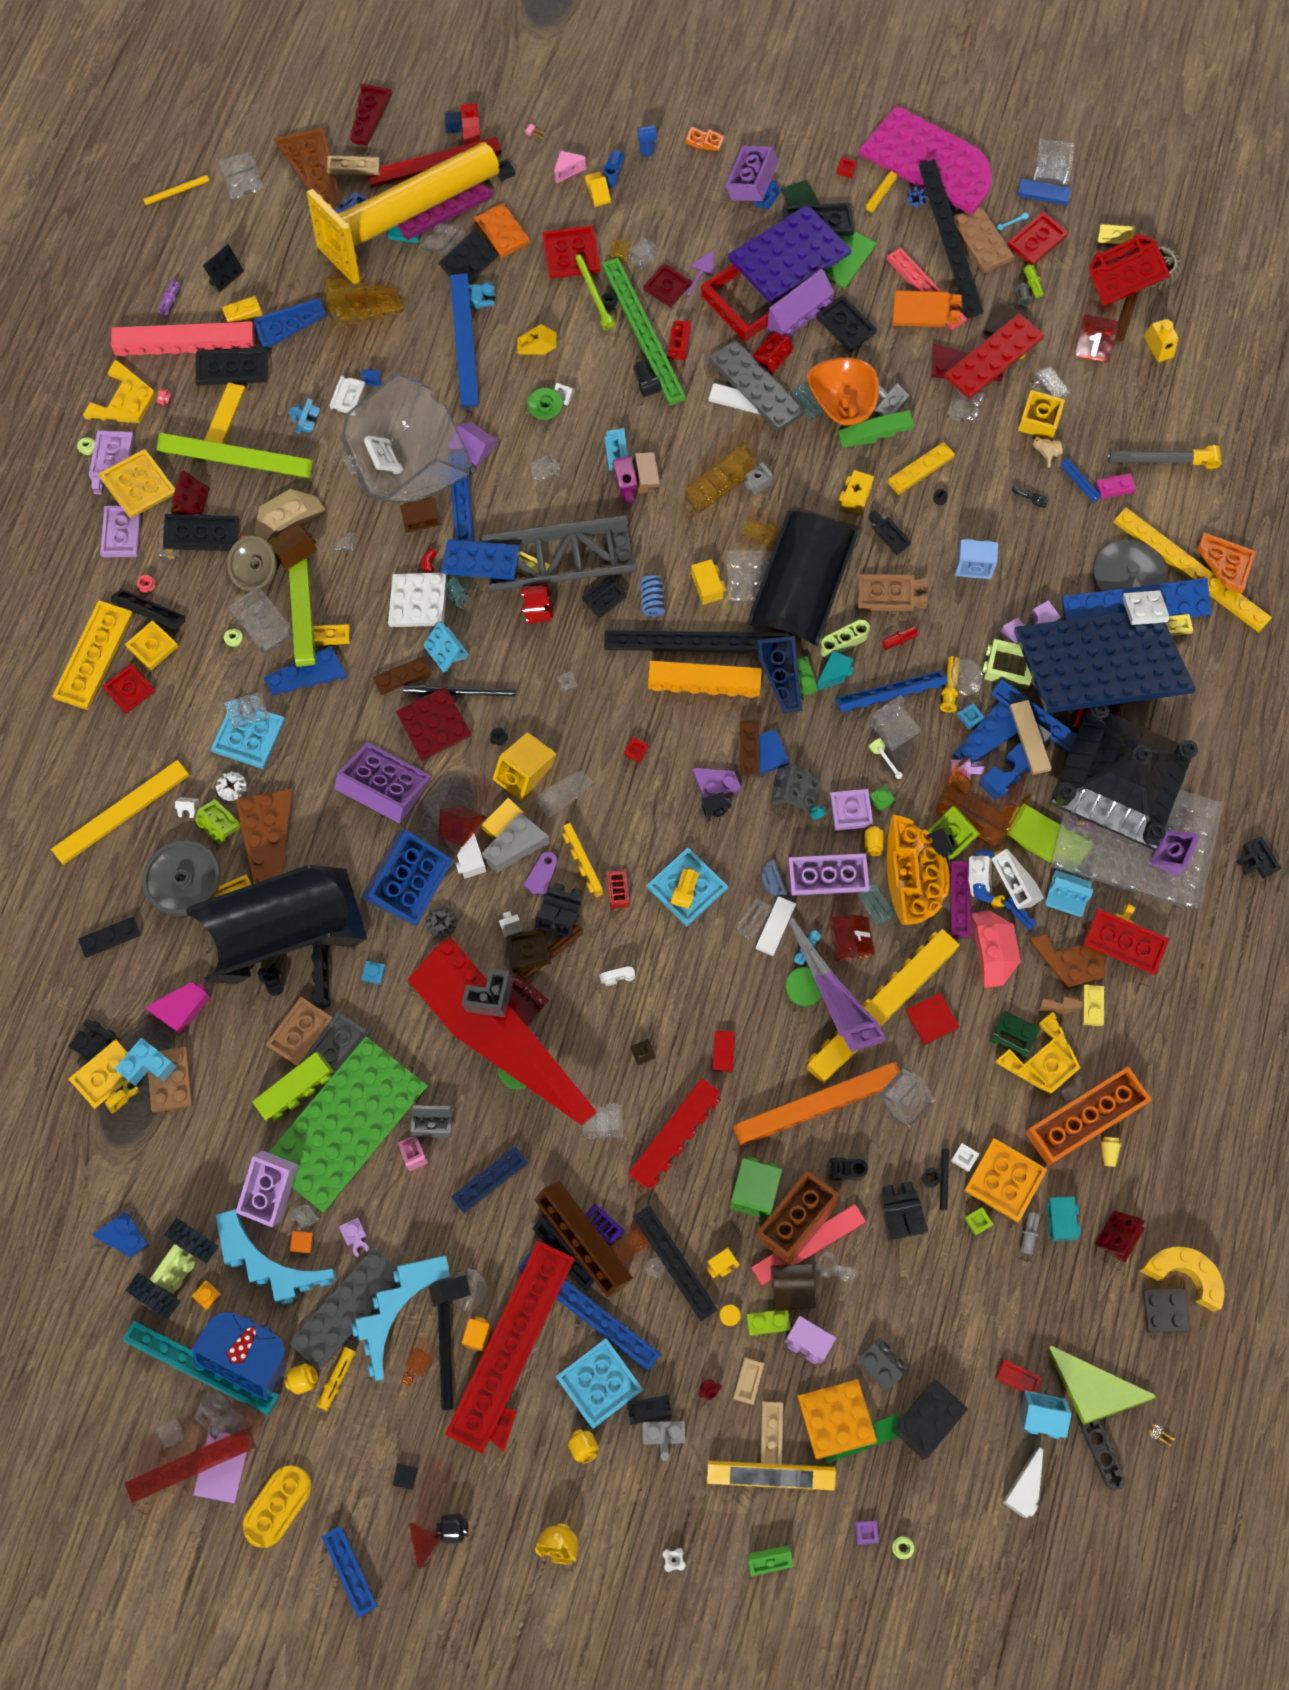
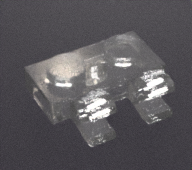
[946,388,985,422]

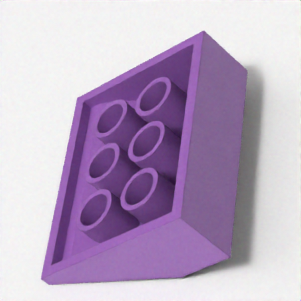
[335,742,432,824]

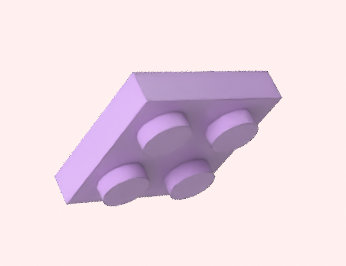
[830,789,873,831]

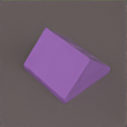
[449,422,499,468]
[1150,830,1200,877]

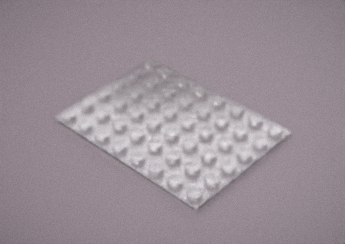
[1050,790,1224,911]

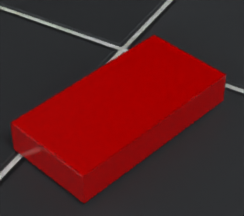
[713,1031,735,1072]
[995,1359,1043,1393]

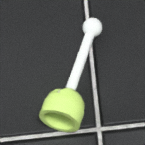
[868,738,903,779]

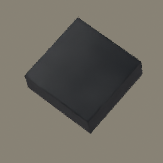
[497,159,516,181]
[392,1464,418,1490]

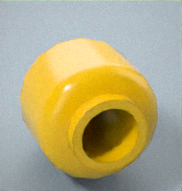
[285,1363,318,1395]
[568,1429,599,1464]

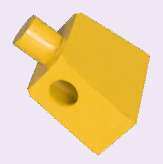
[1144,319,1178,363]

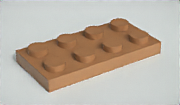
[953,205,1014,273]

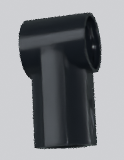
[633,361,661,397]

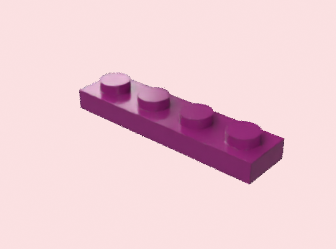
[950,861,971,938]

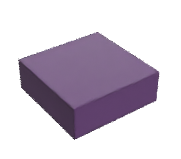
[855,1521,879,1544]

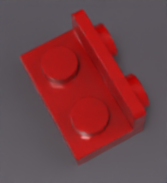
[752,332,794,373]

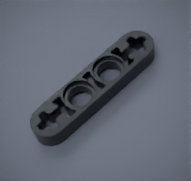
[1077,1415,1125,1490]

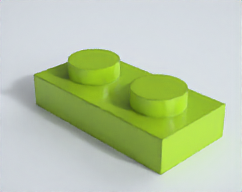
[746,1310,791,1336]

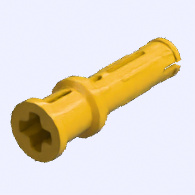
[940,656,960,713]

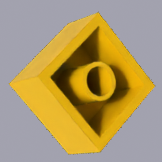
[1018,390,1065,440]

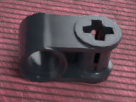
[829,1157,868,1181]

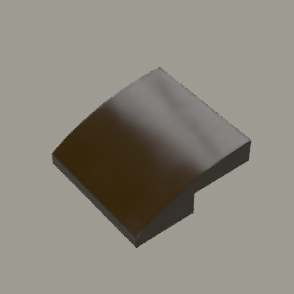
[771,1263,816,1311]

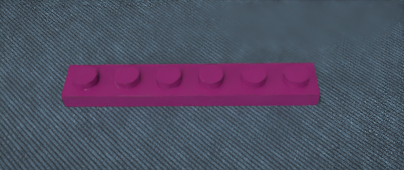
[398,182,493,241]

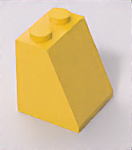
[492,732,557,801]

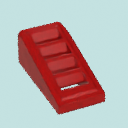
[607,870,630,909]

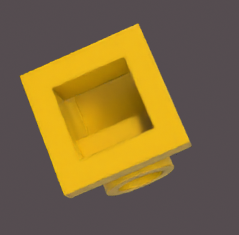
[706,1248,739,1278]

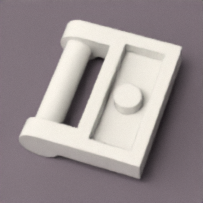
[364,436,403,474]

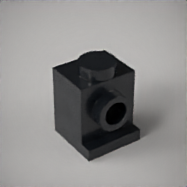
[701,792,731,822]
[927,827,958,858]

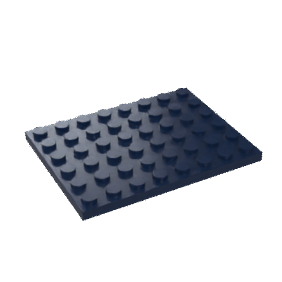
[1014,612,1196,714]

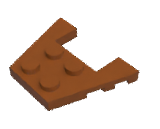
[1029,921,1105,989]

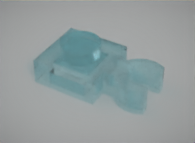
[446,576,471,609]

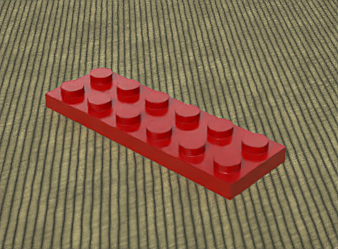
[944,313,1044,400]

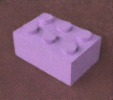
[235,1150,299,1227]

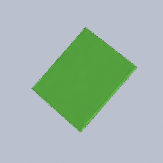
[824,231,877,288]

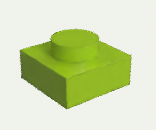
[964,1207,994,1236]

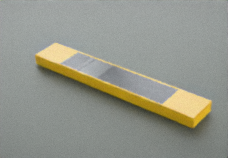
[707,1461,836,1490]

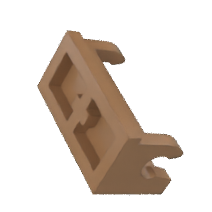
[632,453,660,494]

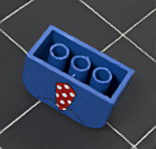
[192,1312,285,1401]

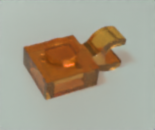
[401,1347,434,1387]

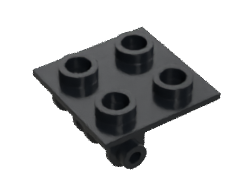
[202,244,244,293]

